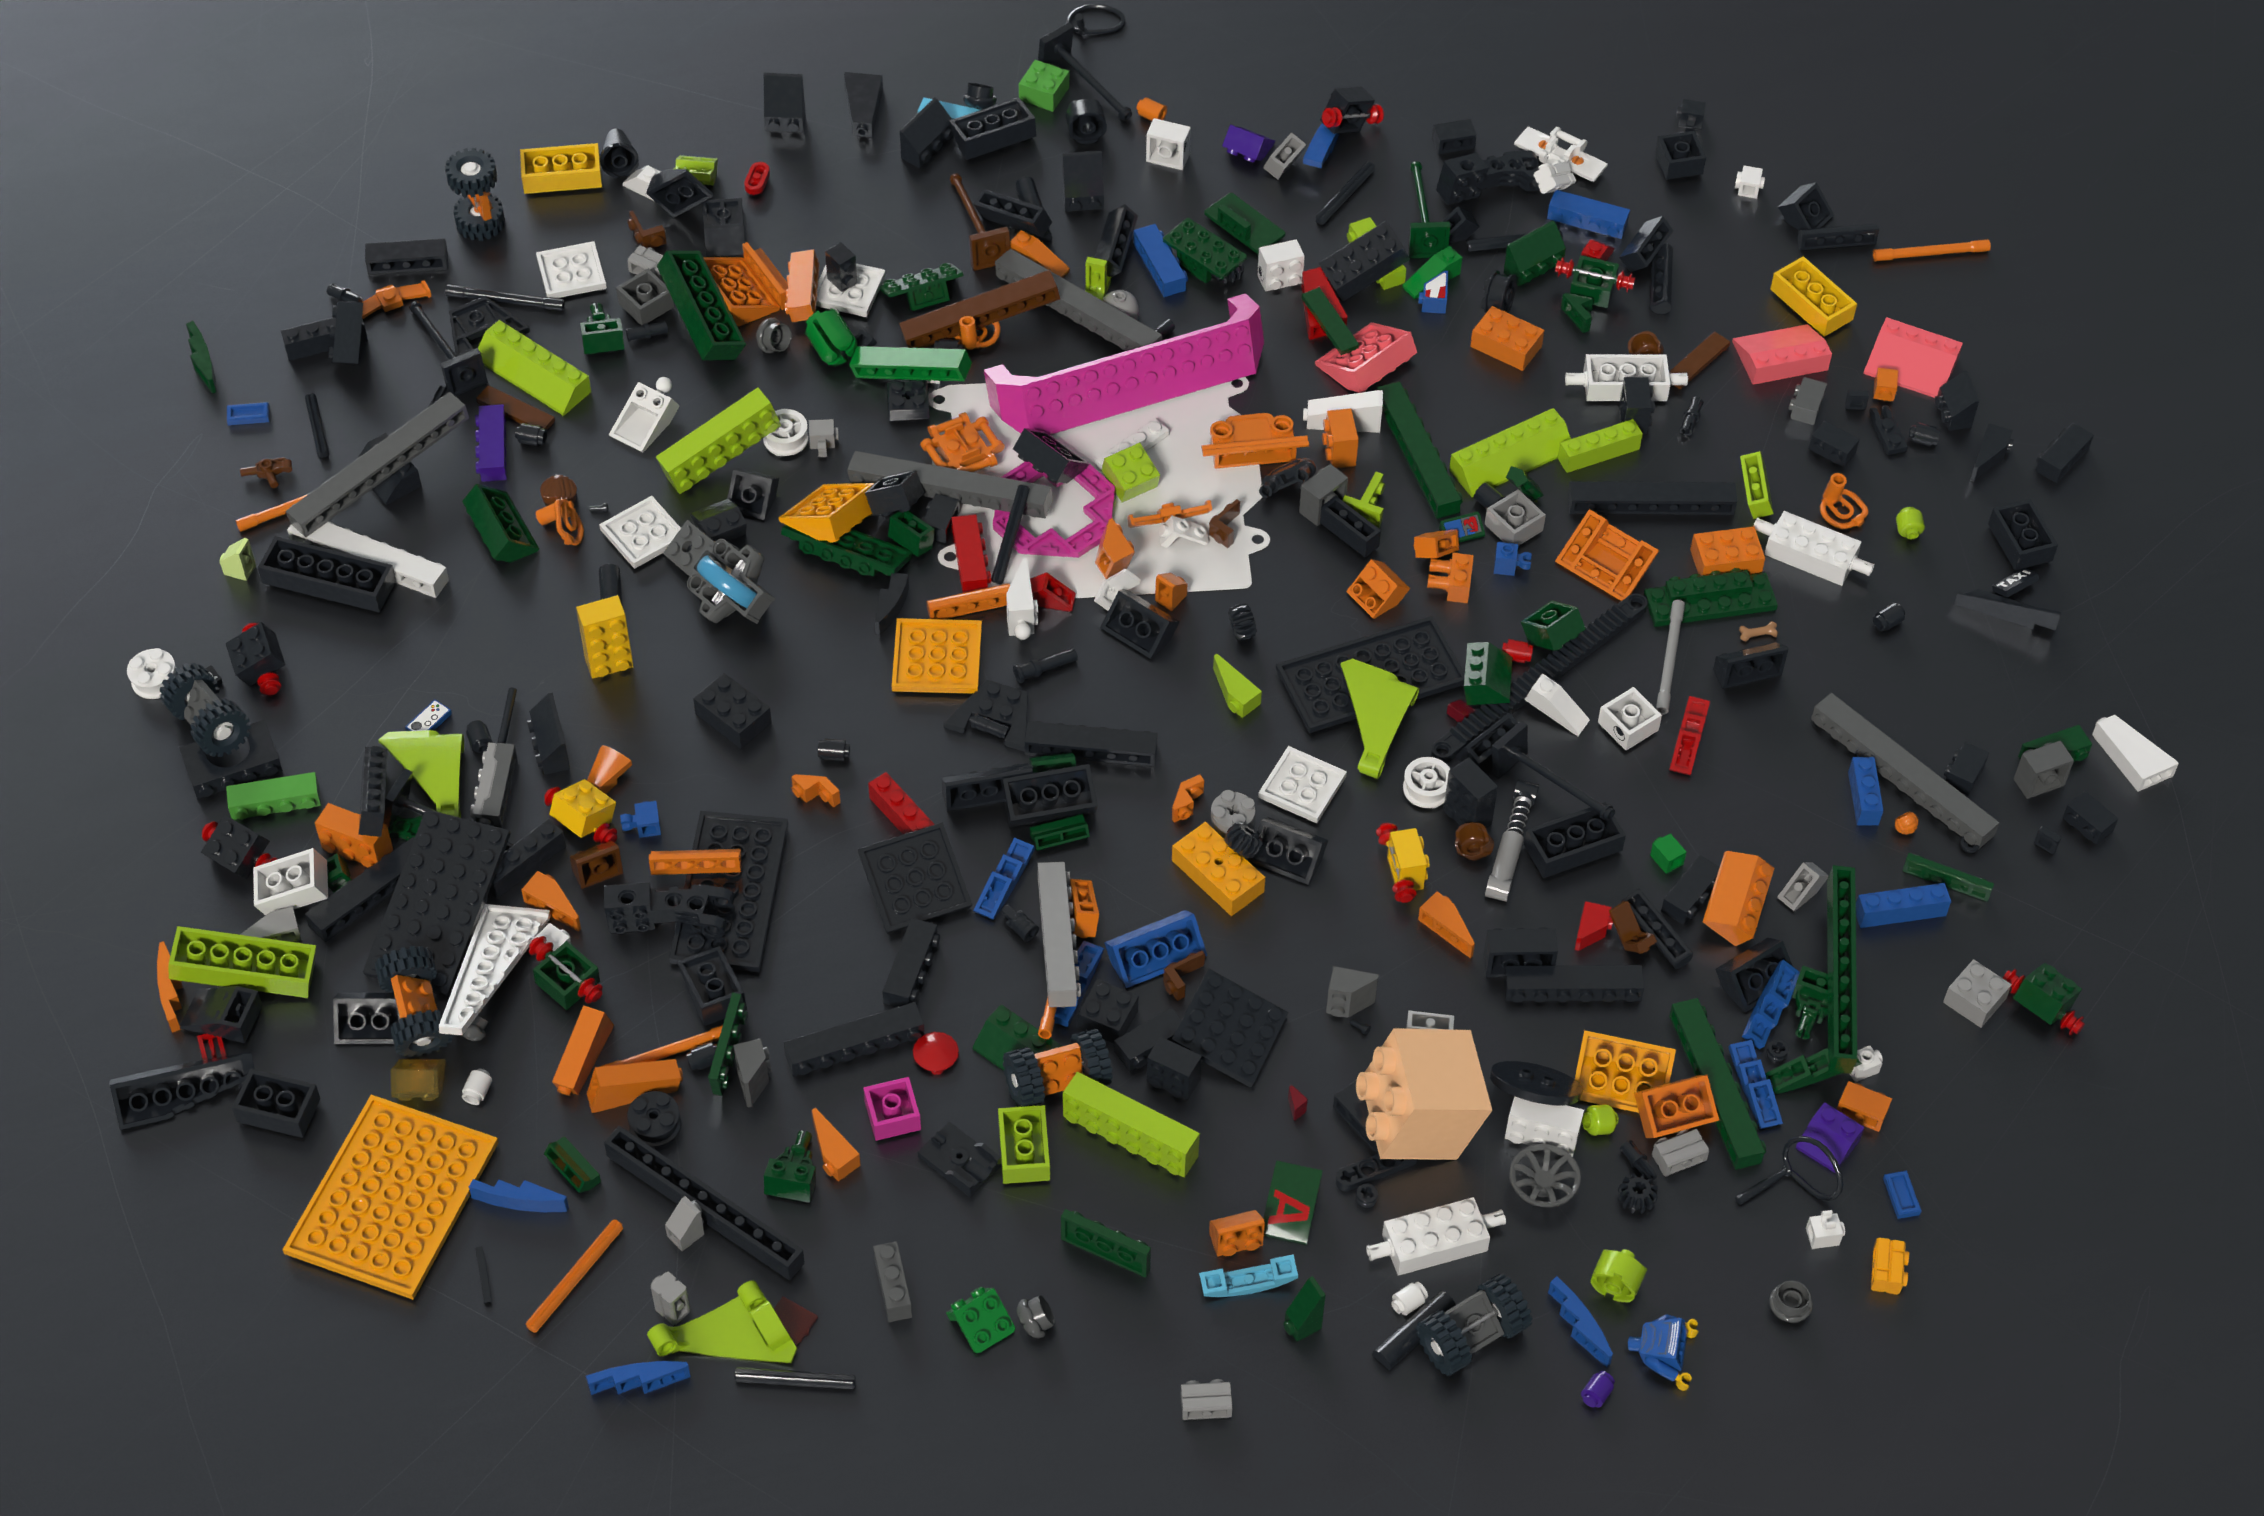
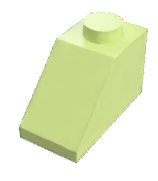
[220,538,256,581]

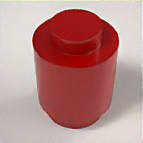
[1502,639,1533,663]

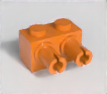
[1427,553,1474,603]

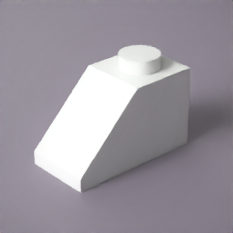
[623,165,661,201]

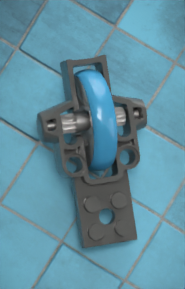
[663,520,775,624]

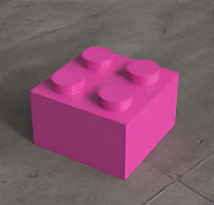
[863,1077,921,1141]

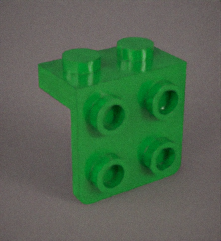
[946,1286,1015,1353]

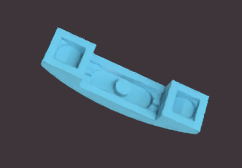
[1199,1255,1298,1297]

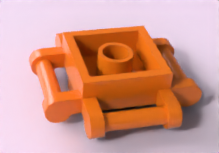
[920,412,1005,472]

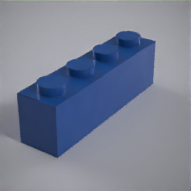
[1547,189,1630,239]
[1133,224,1188,297]
[1856,883,1951,928]

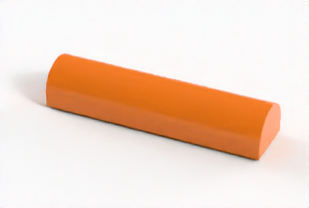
[926,583,1010,619]

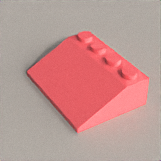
[1863,317,1963,398]
[1315,322,1417,393]
[1732,324,1832,385]

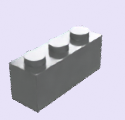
[873,1241,912,1323]

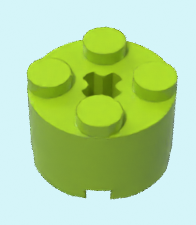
[1591,1249,1647,1302]

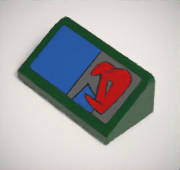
[1439,512,1485,543]

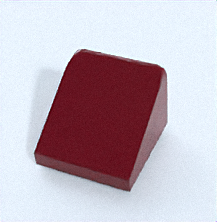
[1446,699,1475,723]
[1288,1085,1308,1121]

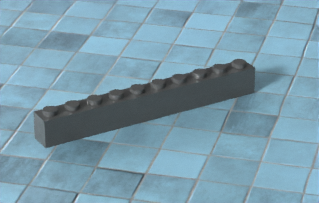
[995,248,1162,351]
[286,392,469,538]
[847,451,1053,519]
[1811,693,2000,850]

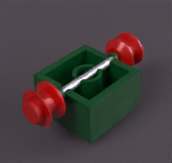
[1555,255,1635,308]
[529,936,603,1010]
[2003,963,2085,1035]

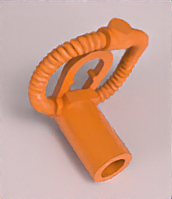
[954,316,1000,350]
[1820,473,1869,529]
[536,499,584,546]

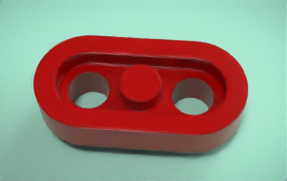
[744,162,770,195]

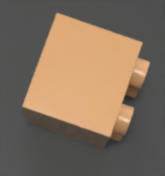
[1356,1028,1492,1160]

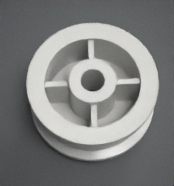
[763,409,808,456]
[127,648,176,699]
[1403,757,1450,808]

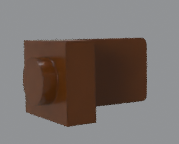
[627,211,667,248]
[1209,499,1240,548]
[1609,901,1657,954]
[1163,951,1205,1001]

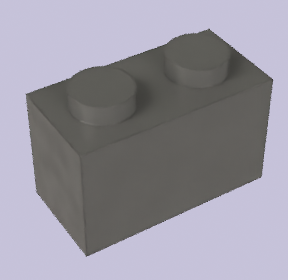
[1789,377,1827,425]

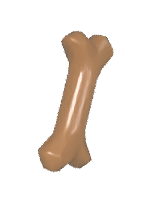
[1739,621,1778,642]

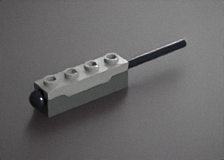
[470,687,517,828]

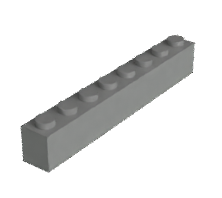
[1038,862,1081,1007]

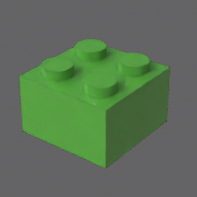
[1019,60,1069,112]

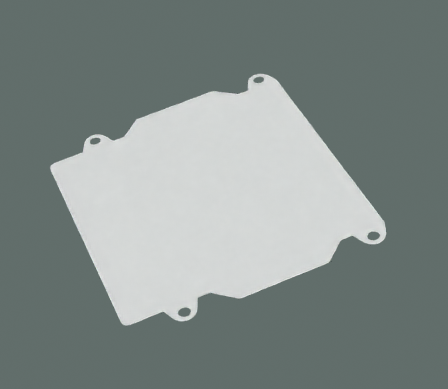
[928,377,1270,598]

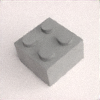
[1485,489,1546,546]
[1943,959,2012,1028]

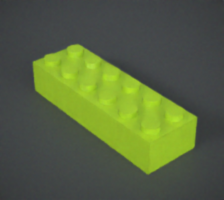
[656,388,781,494]
[168,926,316,998]
[1063,1072,1200,1178]

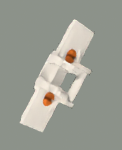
[1514,127,1608,182]

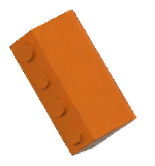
[1703,851,1775,946]

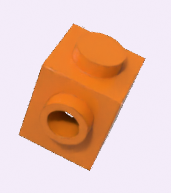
[1873,368,1898,401]

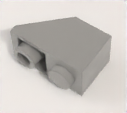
[665,1196,704,1252]

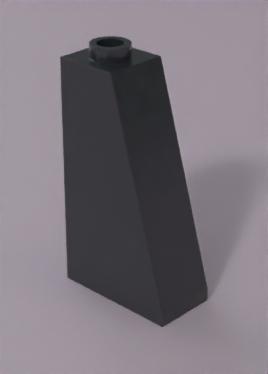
[844,72,883,137]

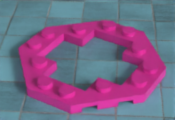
[993,462,1115,558]

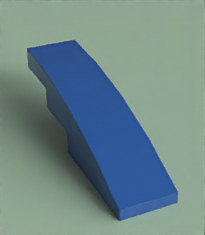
[1303,123,1340,168]
[973,838,1035,920]
[1054,941,1104,1027]
[1742,960,1800,1050]
[1728,1040,1783,1129]
[468,1179,569,1212]
[1548,1276,1613,1368]
[586,1361,691,1395]

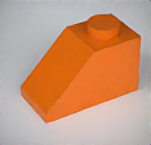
[1414,529,1459,558]
[1155,573,1188,612]

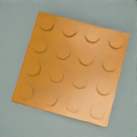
[892,618,982,694]

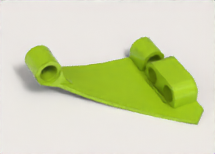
[1340,659,1419,779]
[378,730,465,818]
[647,1280,797,1363]

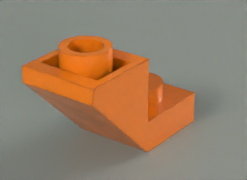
[791,774,840,808]
[1172,774,1204,823]

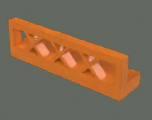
[742,242,788,310]
[649,849,741,875]

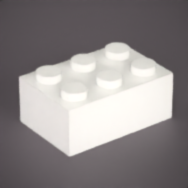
[253,848,328,915]
[1505,1096,1584,1157]

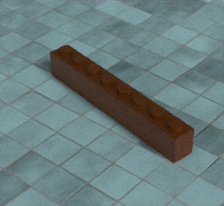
[899,270,1060,348]

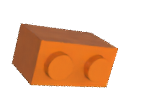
[1837,1081,1892,1132]

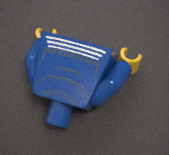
[1628,1314,1699,1391]

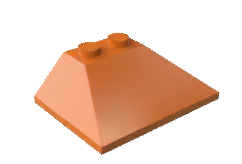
[1555,509,1659,601]

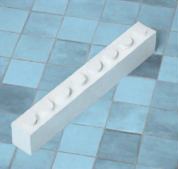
[287,521,449,598]

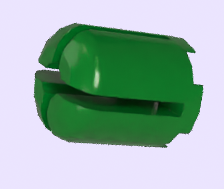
[804,308,857,366]

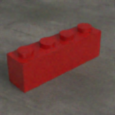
[952,514,991,593]
[868,772,935,835]

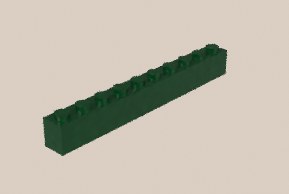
[1827,865,1857,1074]

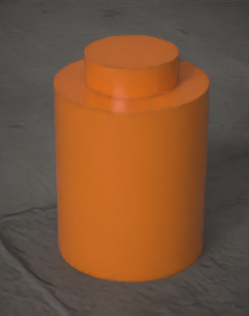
[1137,97,1167,121]

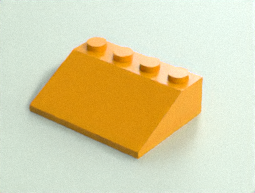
[779,483,874,543]
[1575,1030,1676,1113]

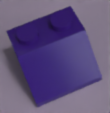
[1222,124,1275,163]
[1796,1102,1864,1173]

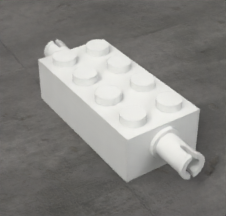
[1565,354,1688,401]
[1753,511,1875,586]
[1366,1197,1506,1276]

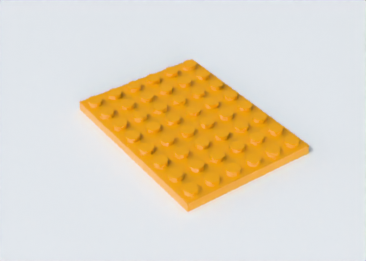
[282,1095,499,1300]

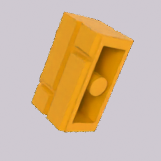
[1871,1237,1909,1295]

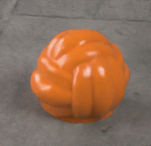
[1895,812,1919,835]

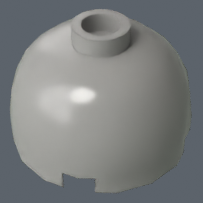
[1102,290,1139,321]

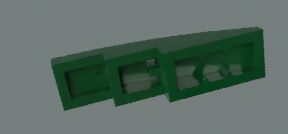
[186,321,216,394]
[1765,1048,1862,1095]

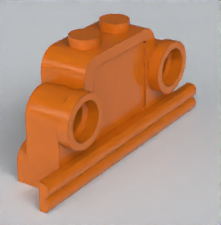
[1201,413,1309,469]

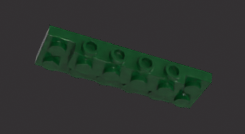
[781,525,912,576]
[1644,568,1778,627]

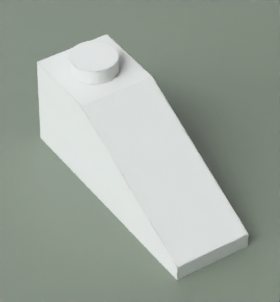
[1525,673,1590,736]

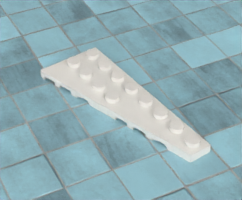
[439,904,551,1035]

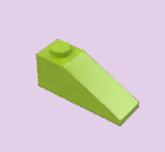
[1213,654,1262,718]

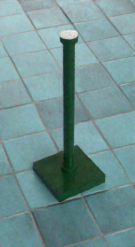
[1408,161,1450,259]

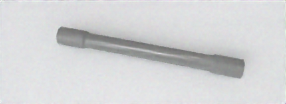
[1656,600,1685,714]

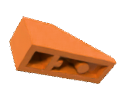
[1010,230,1070,278]
[522,871,581,932]
[1069,879,1099,938]
[1418,891,1475,958]
[812,1107,861,1182]

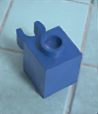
[1494,542,1532,576]
[620,801,661,838]

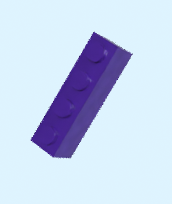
[475,404,507,482]

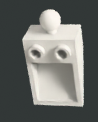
[609,377,679,453]
[1006,558,1038,640]

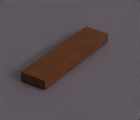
[1669,331,1730,390]
[476,385,555,430]

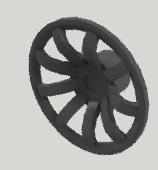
[1510,1144,1581,1207]

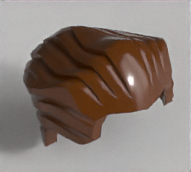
[1628,331,1664,355]
[540,475,577,505]
[1455,822,1494,861]

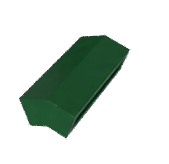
[1506,466,1544,502]
[1030,814,1090,850]
[544,1136,601,1193]

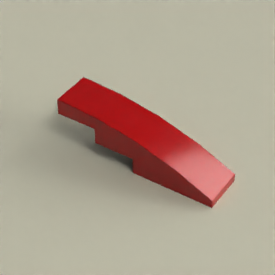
[1669,696,1710,776]

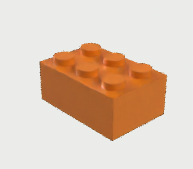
[1470,306,1545,371]
[1690,526,1765,576]
[315,803,393,868]
[1634,1075,1719,1138]

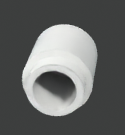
[462,1069,492,1105]
[1391,1282,1428,1316]

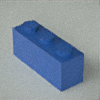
[1848,757,1884,825]

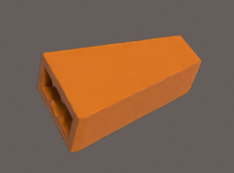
[552,1005,614,1096]
[587,1059,683,1113]

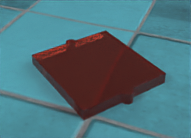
[774,1297,818,1347]

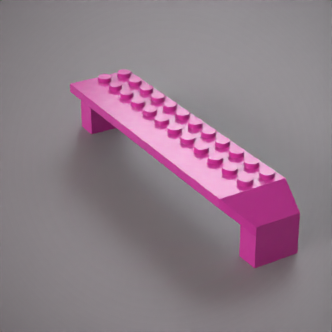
[984,293,1264,435]

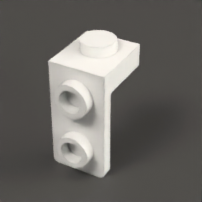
[1158,515,1209,548]
[1094,569,1141,611]

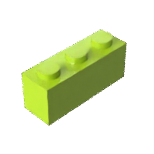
[1740,451,1774,519]

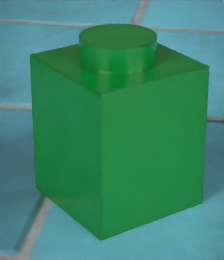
[1650,833,1687,874]

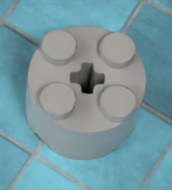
[1210,790,1255,839]

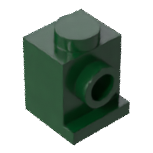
[327,853,353,893]

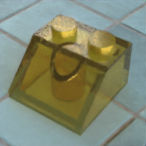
[391,1059,446,1101]

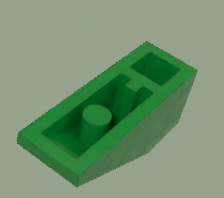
[1402,246,1462,299]

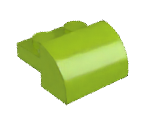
[674,155,718,185]

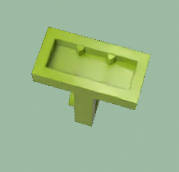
[1085,257,1111,300]
[1342,472,1385,527]

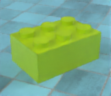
[998,1105,1050,1184]

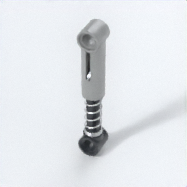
[1485,780,1539,902]

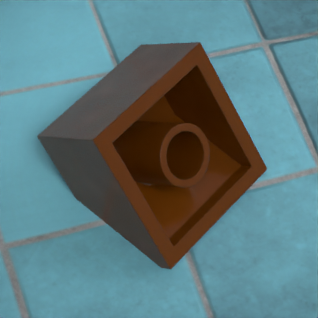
[570,841,623,889]

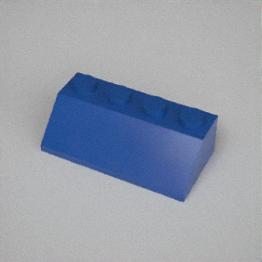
[1104,910,1208,988]

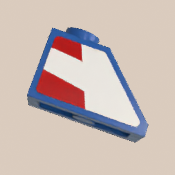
[1418,271,1448,314]

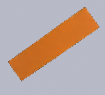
[157,941,183,1033]

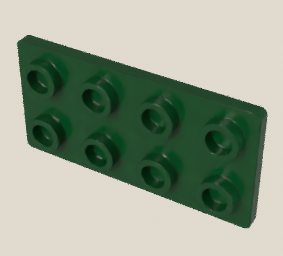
[1204,192,1286,255]
[1163,218,1247,283]
[880,263,964,311]

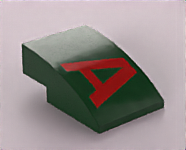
[1263,1161,1323,1245]

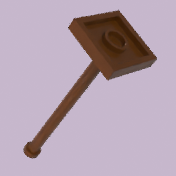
[950,174,1010,271]

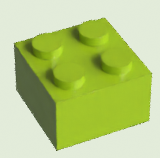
[1101,443,1160,503]

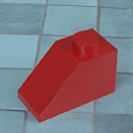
[1581,239,1614,261]
[1030,572,1076,612]
[1574,901,1613,951]

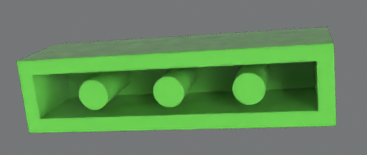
[226,772,321,820]

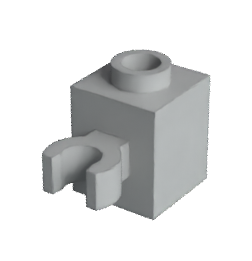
[809,419,839,457]

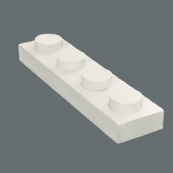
[1095,418,1169,470]

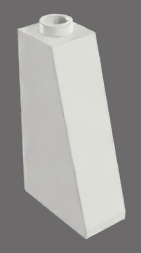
[1303,390,1383,433]
[2092,715,2179,792]

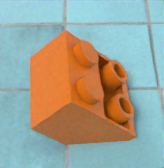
[1095,518,1135,579]
[1346,559,1410,619]
[1209,1210,1265,1257]

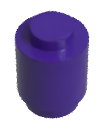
[1581,1371,1615,1407]

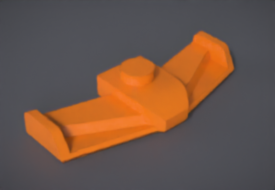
[362,280,431,319]
[1127,500,1212,528]

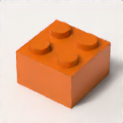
[1322,409,1358,468]

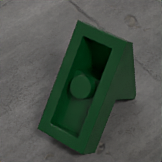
[1561,293,1594,333]

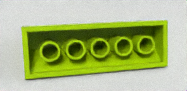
[478,320,591,416]
[1449,408,1571,497]

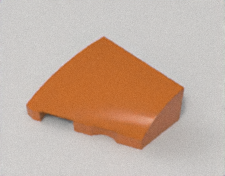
[587,745,632,794]

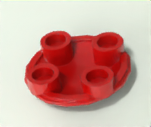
[913,1032,959,1075]

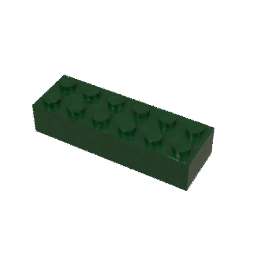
[657,251,746,360]

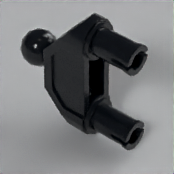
[1259,458,1316,498]

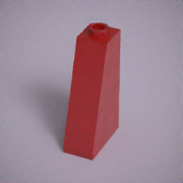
[1301,267,1348,340]

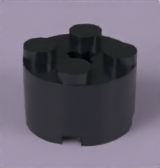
[1066,99,1107,144]

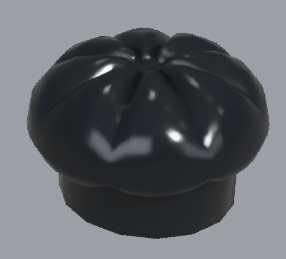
[963,83,997,109]

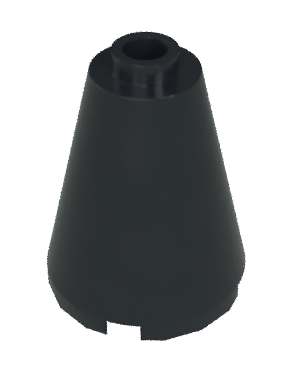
[600,129,639,178]

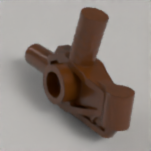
[240,457,292,488]

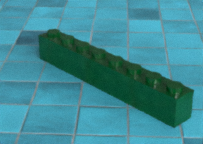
[1377,381,1463,519]
[1669,998,1766,1170]

